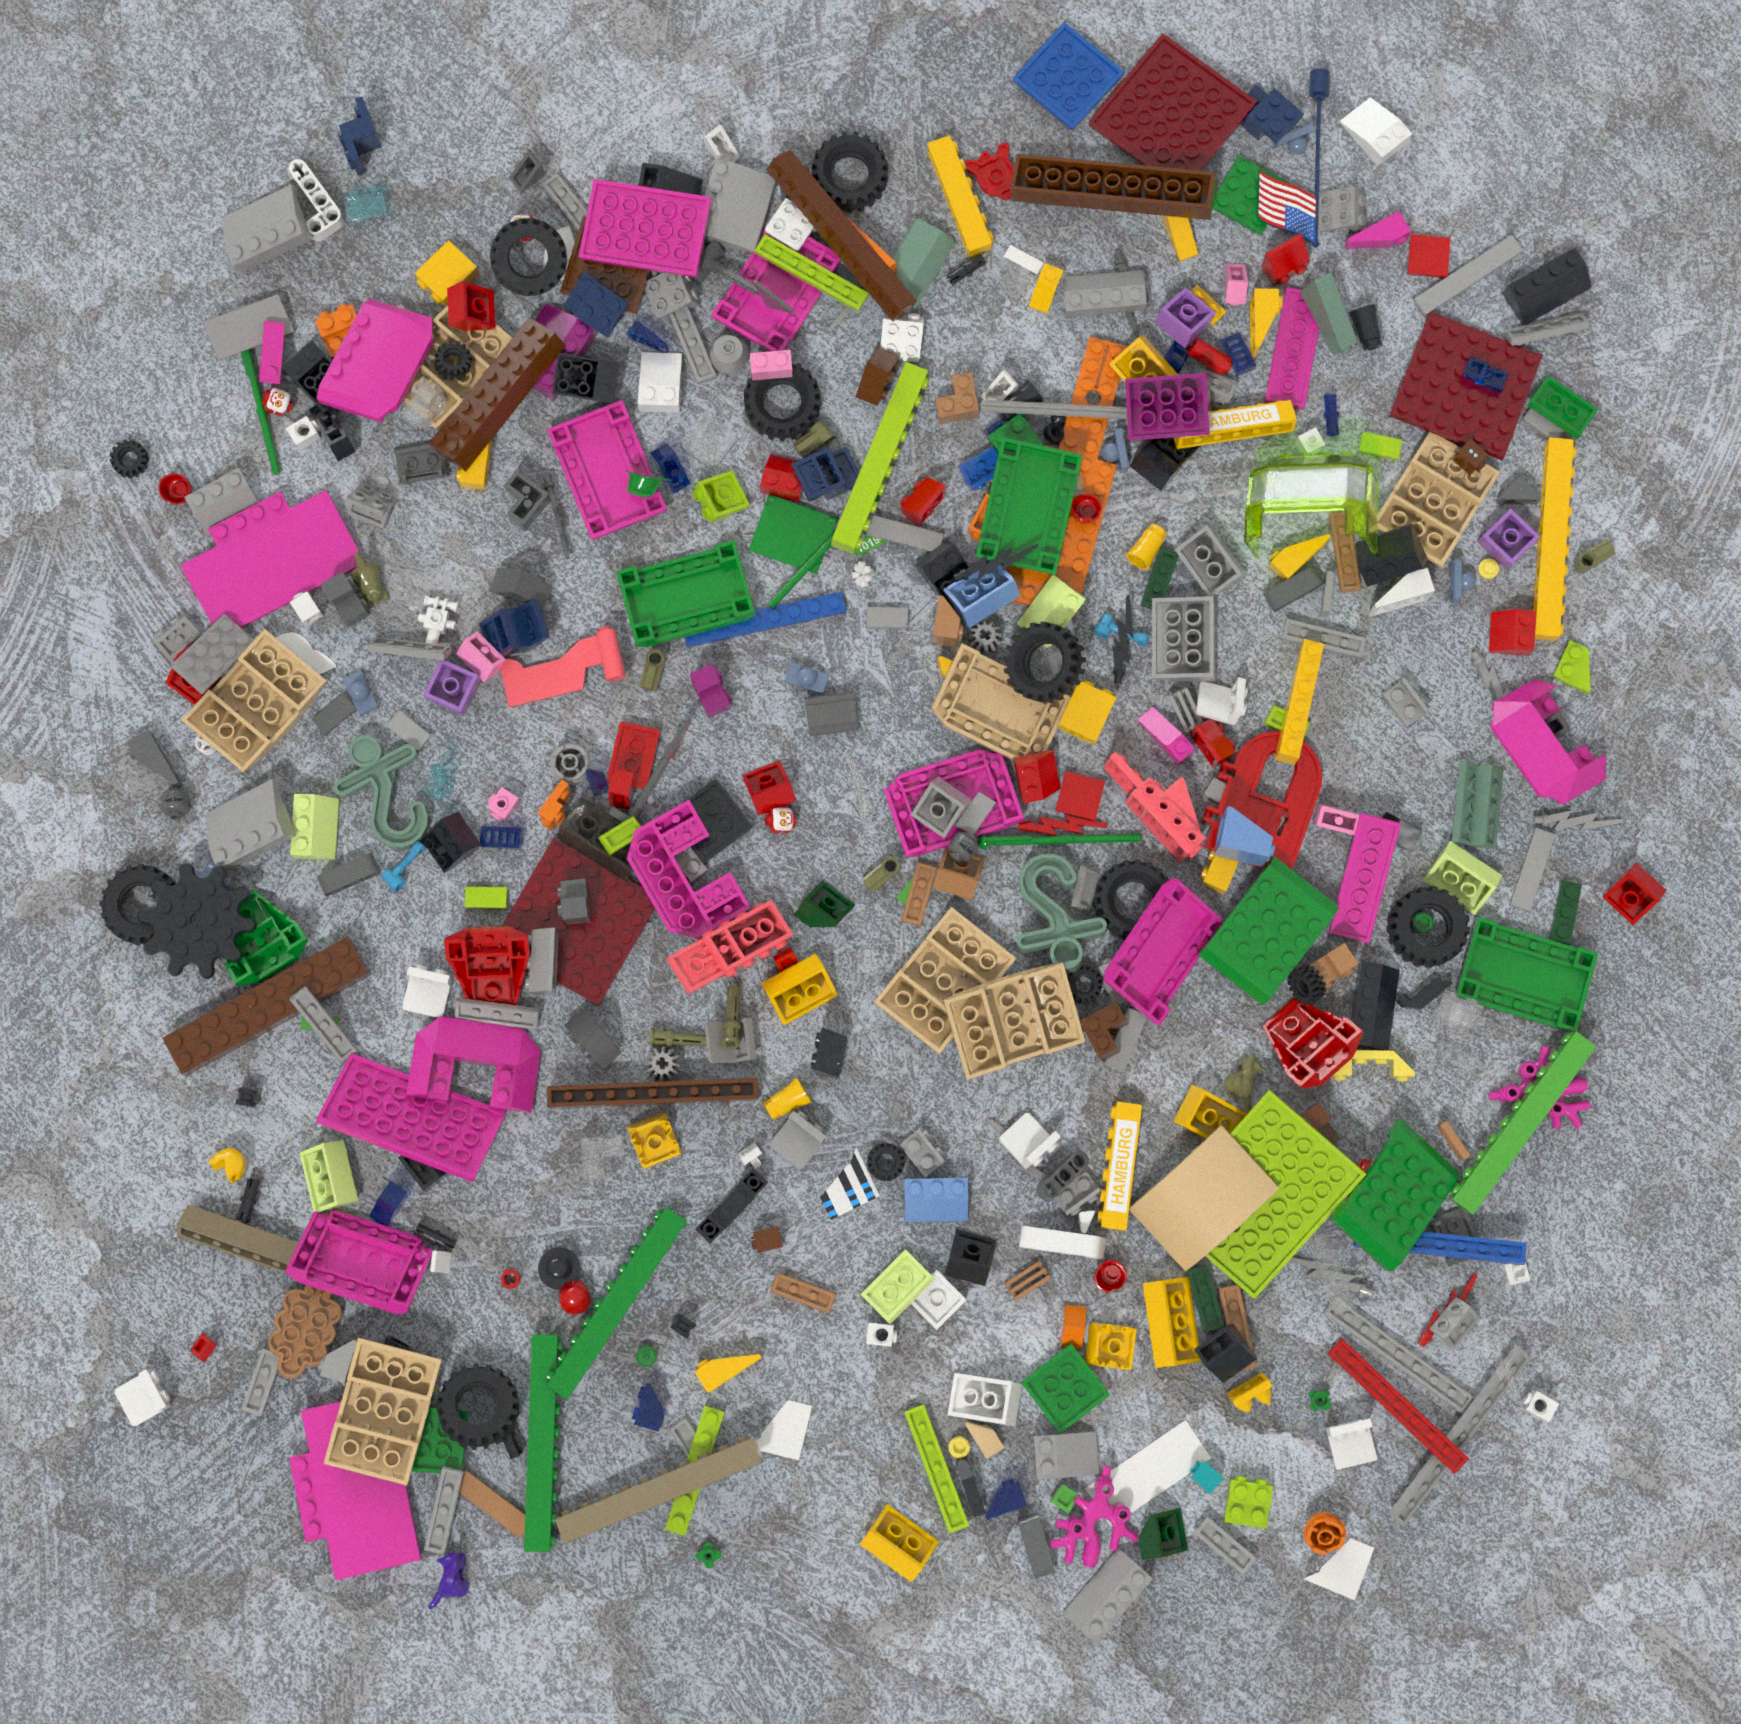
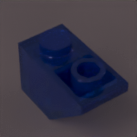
[632,1383,666,1432]

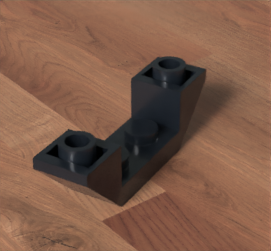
[695,1168,768,1244]

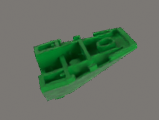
[225,889,308,986]

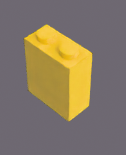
[414,240,479,307]
[1058,680,1117,745]

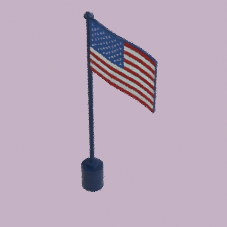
[1257,69,1330,248]

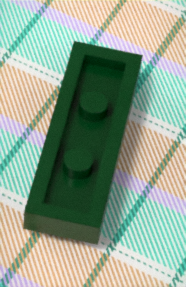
[1140,548,1179,609]
[1549,880,1582,945]
[1186,1265,1224,1333]

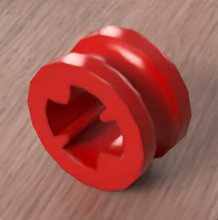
[501,1270,521,1289]

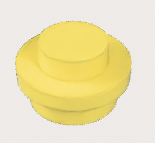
[1478,559,1499,579]
[949,1436,970,1458]

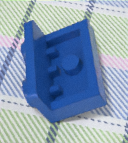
[957,446,998,490]

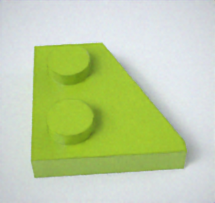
[1552,640,1591,694]

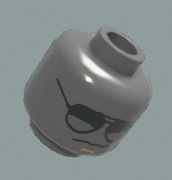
[162,787,189,820]
[948,831,979,862]

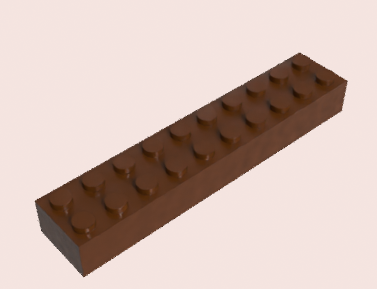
[1010,154,1217,220]
[162,936,371,1077]

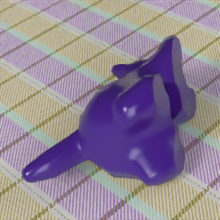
[428,1552,469,1609]

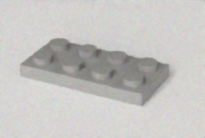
[171,614,254,694]

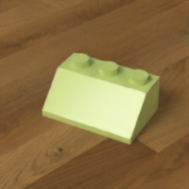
[1017,575,1086,649]
[290,794,340,860]
[1423,841,1502,915]
[300,1140,358,1213]

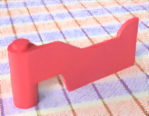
[501,626,626,708]

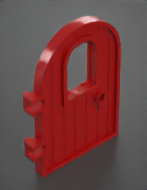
[1201,732,1322,870]

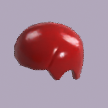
[158,473,192,505]
[1071,494,1102,524]
[1094,1259,1127,1293]
[559,1280,591,1315]

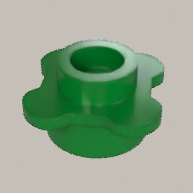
[1309,1389,1331,1411]
[696,1542,721,1569]

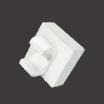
[737,1142,762,1169]
[1503,1262,1530,1286]

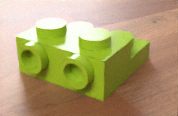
[693,470,750,524]
[1223,1476,1273,1529]

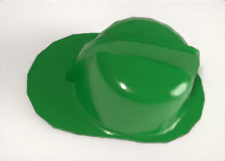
[625,470,673,497]

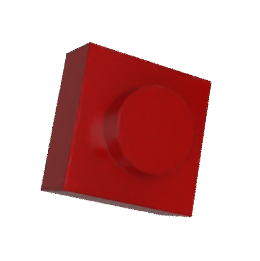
[772,947,799,973]
[190,1333,217,1362]

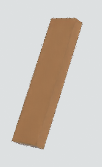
[1328,511,1361,593]
[1218,1284,1257,1371]
[459,1470,525,1539]

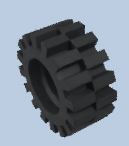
[435,340,472,381]
[109,439,149,478]
[1287,964,1327,1005]
[1067,965,1103,1004]
[867,1143,905,1181]

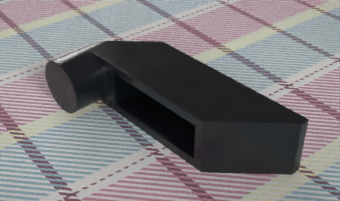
[1396,980,1452,1010]
[955,1457,985,1517]

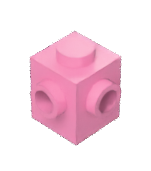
[488,787,521,822]

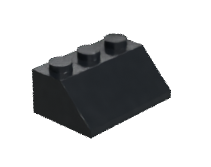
[1356,523,1428,587]

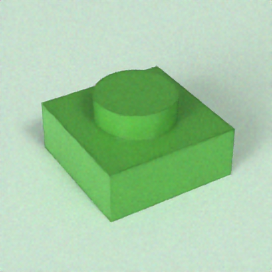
[1050,1483,1080,1514]

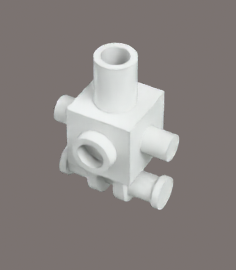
[418,595,459,644]

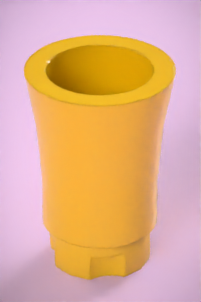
[1125,524,1167,571]
[764,1078,812,1120]

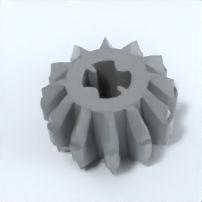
[968,619,1002,654]
[645,1046,681,1082]

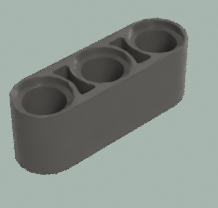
[1263,566,1324,612]
[317,853,380,896]
[1036,1151,1089,1200]
[1017,1512,1055,1579]

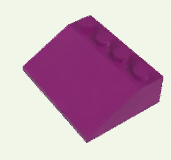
[533,304,597,401]
[1125,373,1211,441]

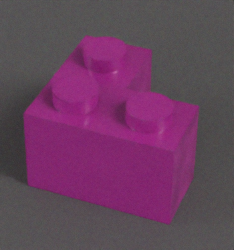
[689,664,733,719]

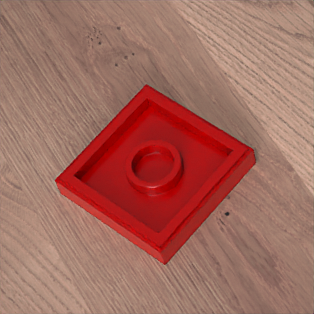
[1407,234,1451,278]
[1055,771,1105,821]

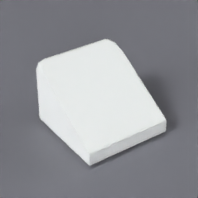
[1078,1210,1095,1234]
[430,1251,451,1273]

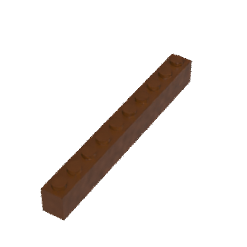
[767,150,917,322]
[547,1078,759,1109]

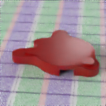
[964,143,1014,201]

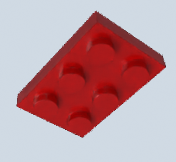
[606,721,661,790]

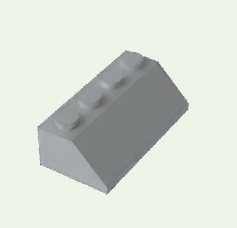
[1063,270,1147,317]
[1062,1548,1153,1644]

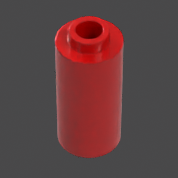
[1187,337,1233,375]

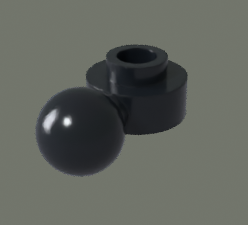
[1043,415,1066,444]

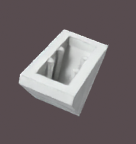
[704,125,740,162]
[980,370,1018,401]

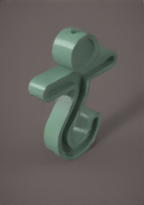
[333,735,430,850]
[1017,854,1107,974]

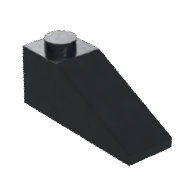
[309,406,356,461]

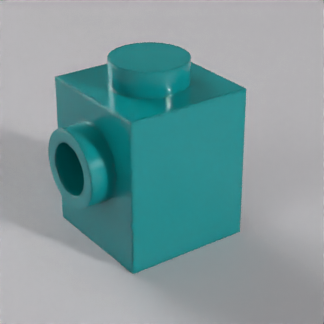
[1189,1460,1224,1494]

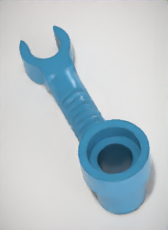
[1093,614,1149,647]
[381,841,426,893]

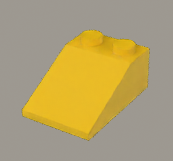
[1249,289,1282,360]
[1173,1085,1247,1139]

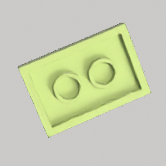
[861,1250,935,1324]

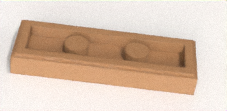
[901,862,937,927]
[770,1272,836,1314]

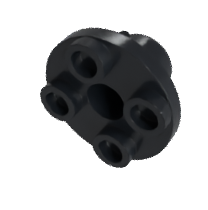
[538,1247,581,1290]

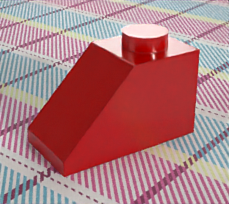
[608,768,635,810]

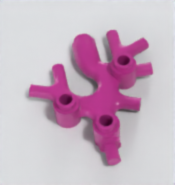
[1488,1046,1591,1129]
[1050,1465,1139,1567]

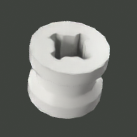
[195,735,217,755]

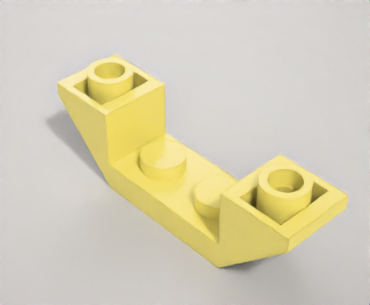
[1332,1050,1415,1082]

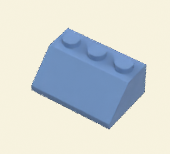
[943,561,1021,628]
[904,1178,968,1222]

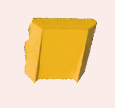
[627,1112,681,1169]
[1084,1322,1136,1370]

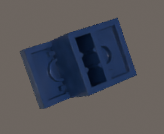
[1240,84,1304,144]
[337,97,382,176]
[563,271,630,338]
[791,447,859,502]
[479,599,550,657]

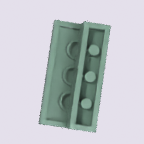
[892,218,955,309]
[1452,761,1504,850]

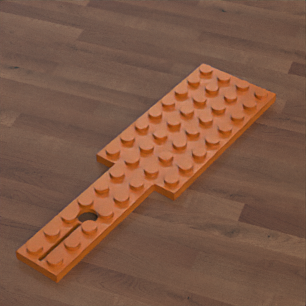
[1005,337,1127,619]

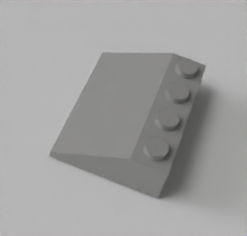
[704,159,776,253]
[221,185,312,272]
[1152,596,1216,682]
[206,779,297,870]

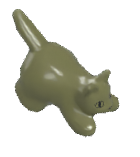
[351,552,389,607]
[1224,1053,1266,1114]

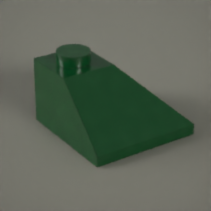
[794,880,855,927]
[1138,1508,1188,1559]

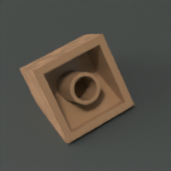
[932,595,963,648]
[933,847,985,900]

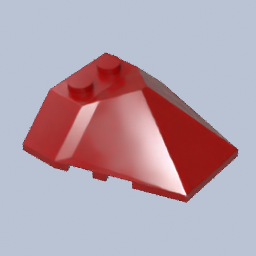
[444,926,530,1005]
[1263,998,1363,1089]

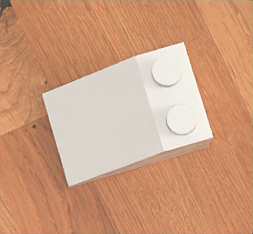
[1339,97,1412,166]
[638,352,682,413]
[1368,568,1435,617]
[948,1373,1022,1427]

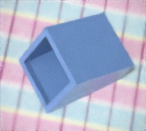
[1213,806,1275,867]

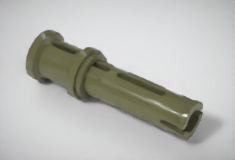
[721,985,741,1048]
[649,1027,707,1047]

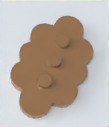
[268,1285,342,1380]

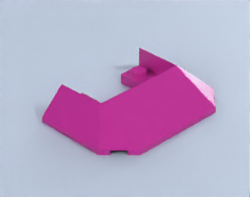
[1490,679,1606,805]
[627,800,751,939]
[406,1016,541,1114]

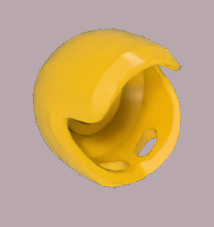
[208,1148,247,1184]

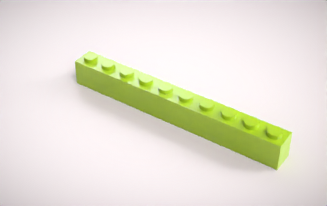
[831,362,930,555]

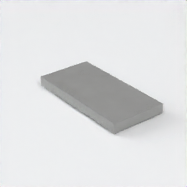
[202,294,294,361]

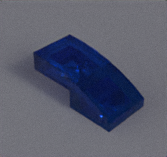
[1463,357,1509,393]

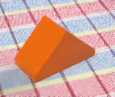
[1060,1304,1086,1349]

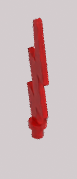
[1018,816,1108,836]
[1417,1274,1477,1348]

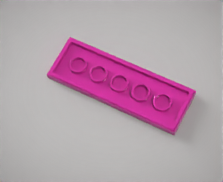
[1264,287,1319,410]
[1328,813,1401,943]

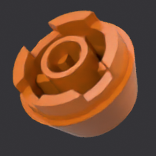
[1303,1511,1346,1555]

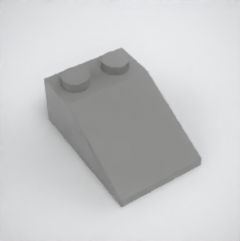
[1032,1431,1099,1480]

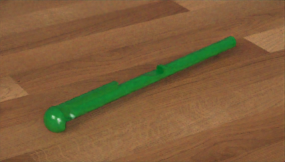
[241,349,281,475]
[767,495,880,609]
[978,833,1141,850]

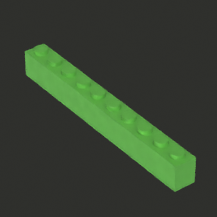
[1448,1031,1596,1215]

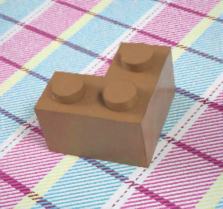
[935,372,979,424]
[1310,943,1358,990]

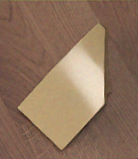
[964,1421,1004,1459]

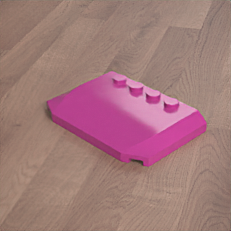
[317,299,434,423]
[884,750,1024,858]
[286,1210,433,1314]

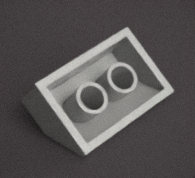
[185,468,259,538]
[1175,525,1247,596]
[525,928,559,995]

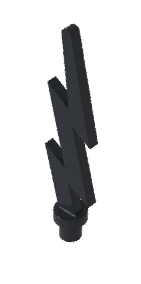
[954,544,1039,582]
[1112,595,1133,684]

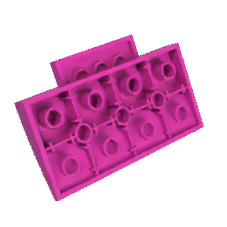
[180,490,360,628]
[289,1401,422,1580]

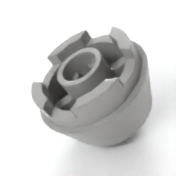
[709,335,749,374]
[550,743,591,784]

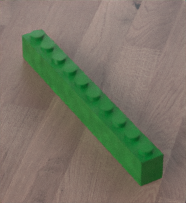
[544,1207,687,1400]
[524,1334,563,1552]

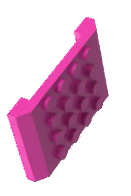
[711,230,842,352]
[547,400,667,541]
[1104,878,1224,1026]

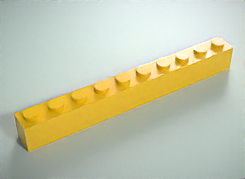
[1533,437,1576,641]

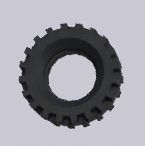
[812,131,888,213]
[490,218,567,297]
[744,363,821,441]
[1003,621,1086,703]
[1094,859,1169,940]
[99,864,176,946]
[436,1363,519,1450]

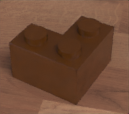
[855,347,900,406]
[1080,1002,1129,1061]
[1300,1103,1341,1144]

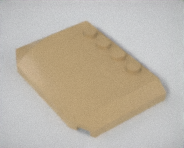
[931,643,1071,760]

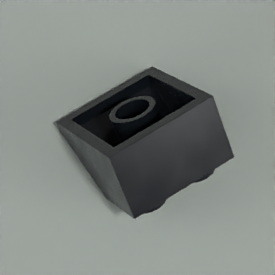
[944,1229,997,1286]

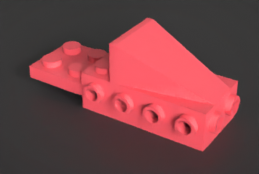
[1103,751,1206,863]
[666,900,793,995]

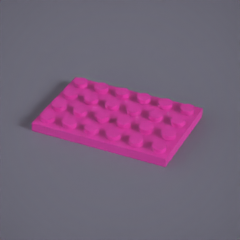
[579,179,712,278]

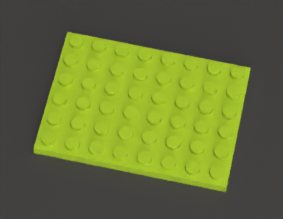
[1206,1089,1366,1299]

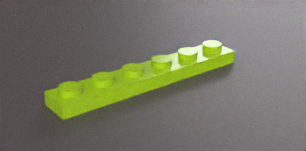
[755,234,869,313]
[904,1404,969,1534]
[665,1405,725,1536]

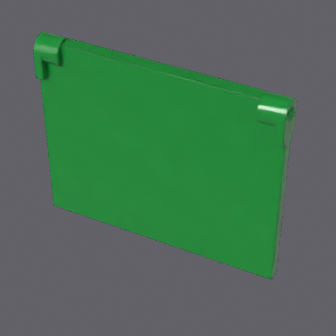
[748,494,838,575]

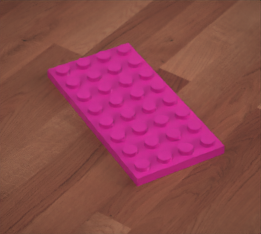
[316,1053,506,1183]

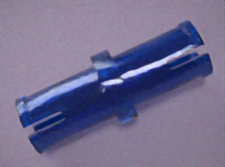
[1323,394,1340,437]

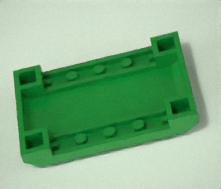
[975,437,1083,576]
[616,540,755,647]
[1197,856,1339,1005]
[1455,917,1598,1032]
[1329,1119,1458,1272]

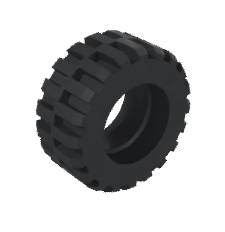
[1386,886,1470,968]

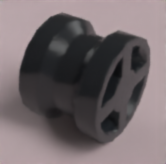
[235,1087,259,1108]
[670,1313,697,1339]

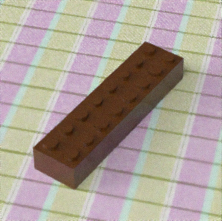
[428,318,566,472]

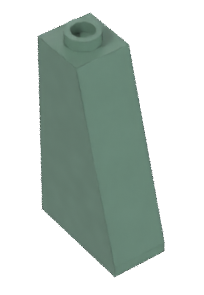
[1300,272,1357,355]

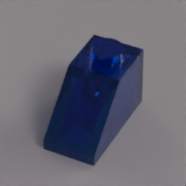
[650,443,691,494]
[369,1180,411,1227]
[984,1478,1027,1520]

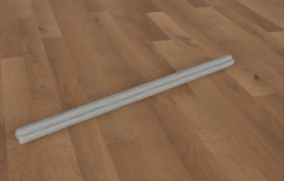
[980,400,1127,419]

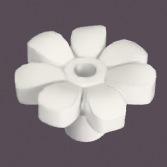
[852,561,874,587]

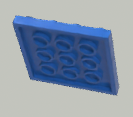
[1012,22,1125,131]

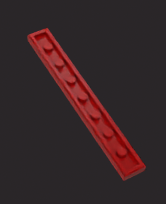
[1328,1339,1469,1475]

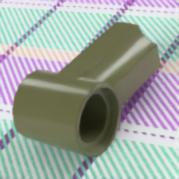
[793,420,836,459]
[1574,539,1616,574]
[639,649,666,692]
[861,857,901,894]

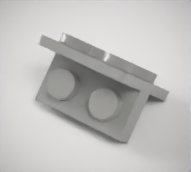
[345,485,397,529]

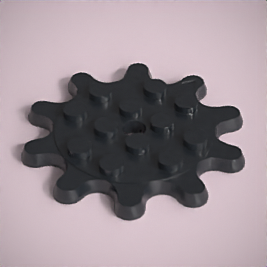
[137,863,257,979]

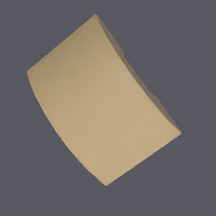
[403,305,512,430]
[1372,432,1500,568]
[181,629,327,773]
[874,907,1016,1054]
[943,963,1085,1080]
[1129,1125,1279,1271]
[323,1338,442,1485]

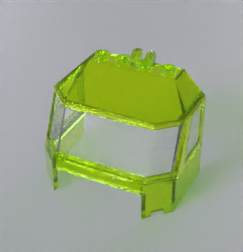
[1244,451,1378,558]

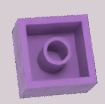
[1155,287,1216,348]
[1478,508,1540,570]
[423,660,481,717]

